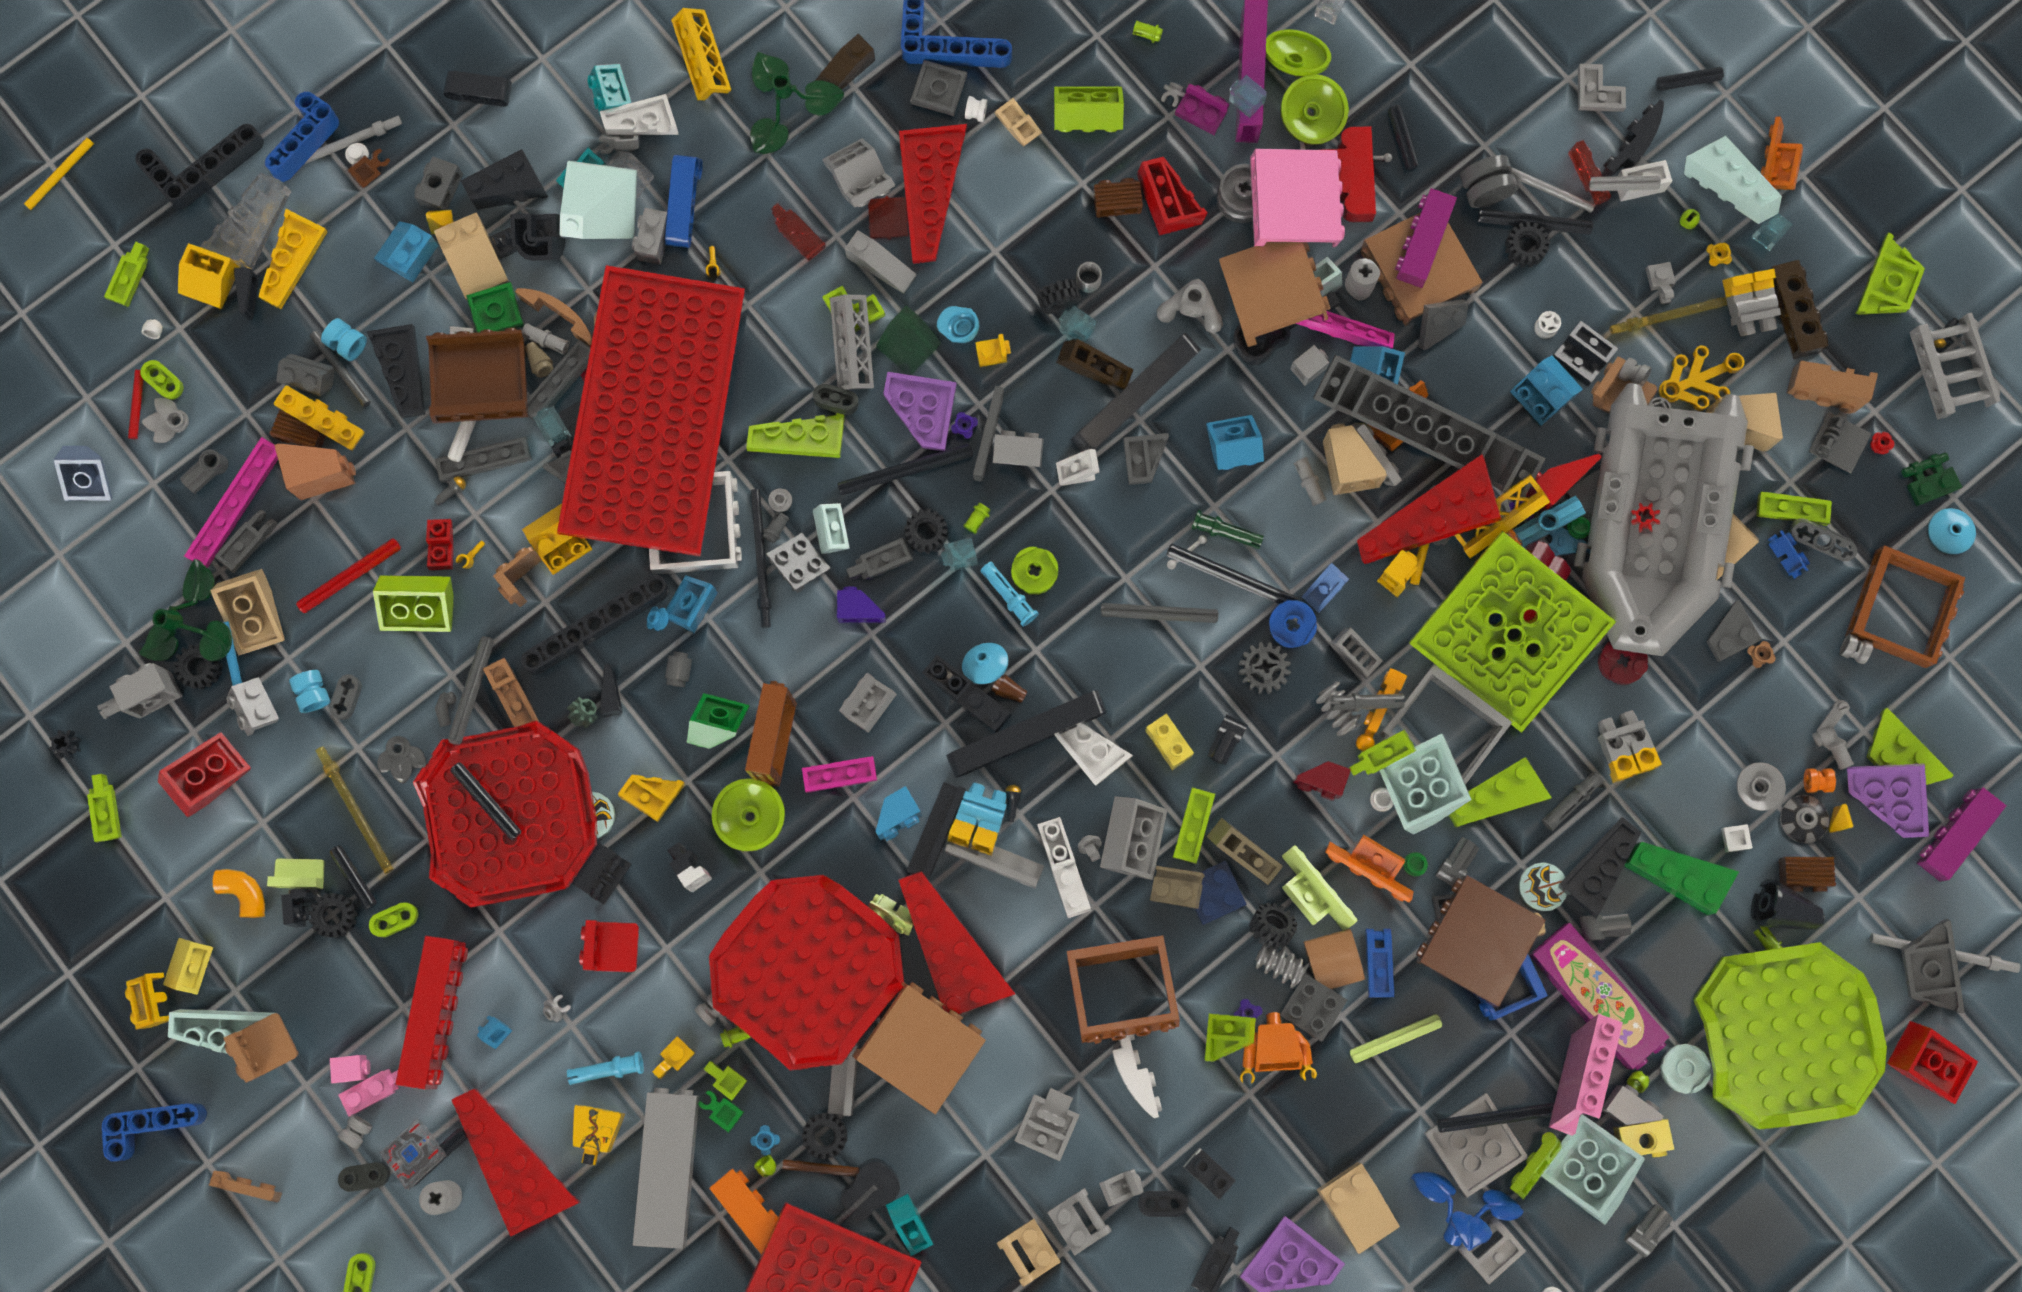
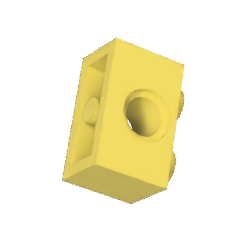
[1145,713,1194,770]
[1613,1119,1674,1157]

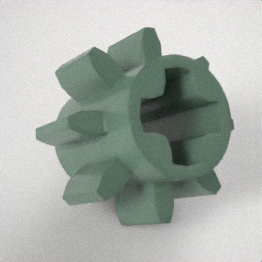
[567,697,598,728]

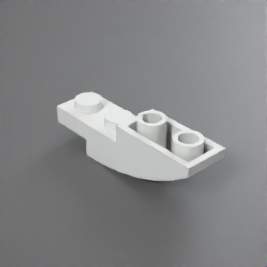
[1037,817,1091,918]
[1112,1034,1162,1118]

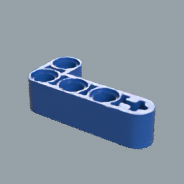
[265,92,339,182]
[665,155,703,248]
[102,1103,207,1161]

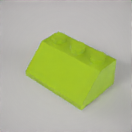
[1054,87,1124,132]
[373,576,454,632]

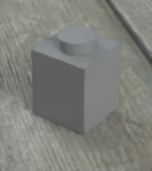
[1290,345,1329,386]

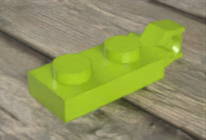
[104,242,149,307]
[1349,729,1417,776]
[87,774,122,842]

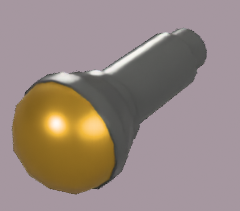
[434,477,466,505]

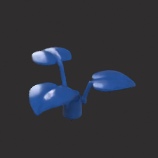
[1411,1172,1524,1251]

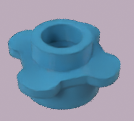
[647,606,669,631]
[750,1125,780,1156]

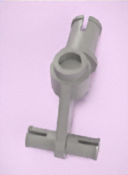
[1812,700,1854,770]

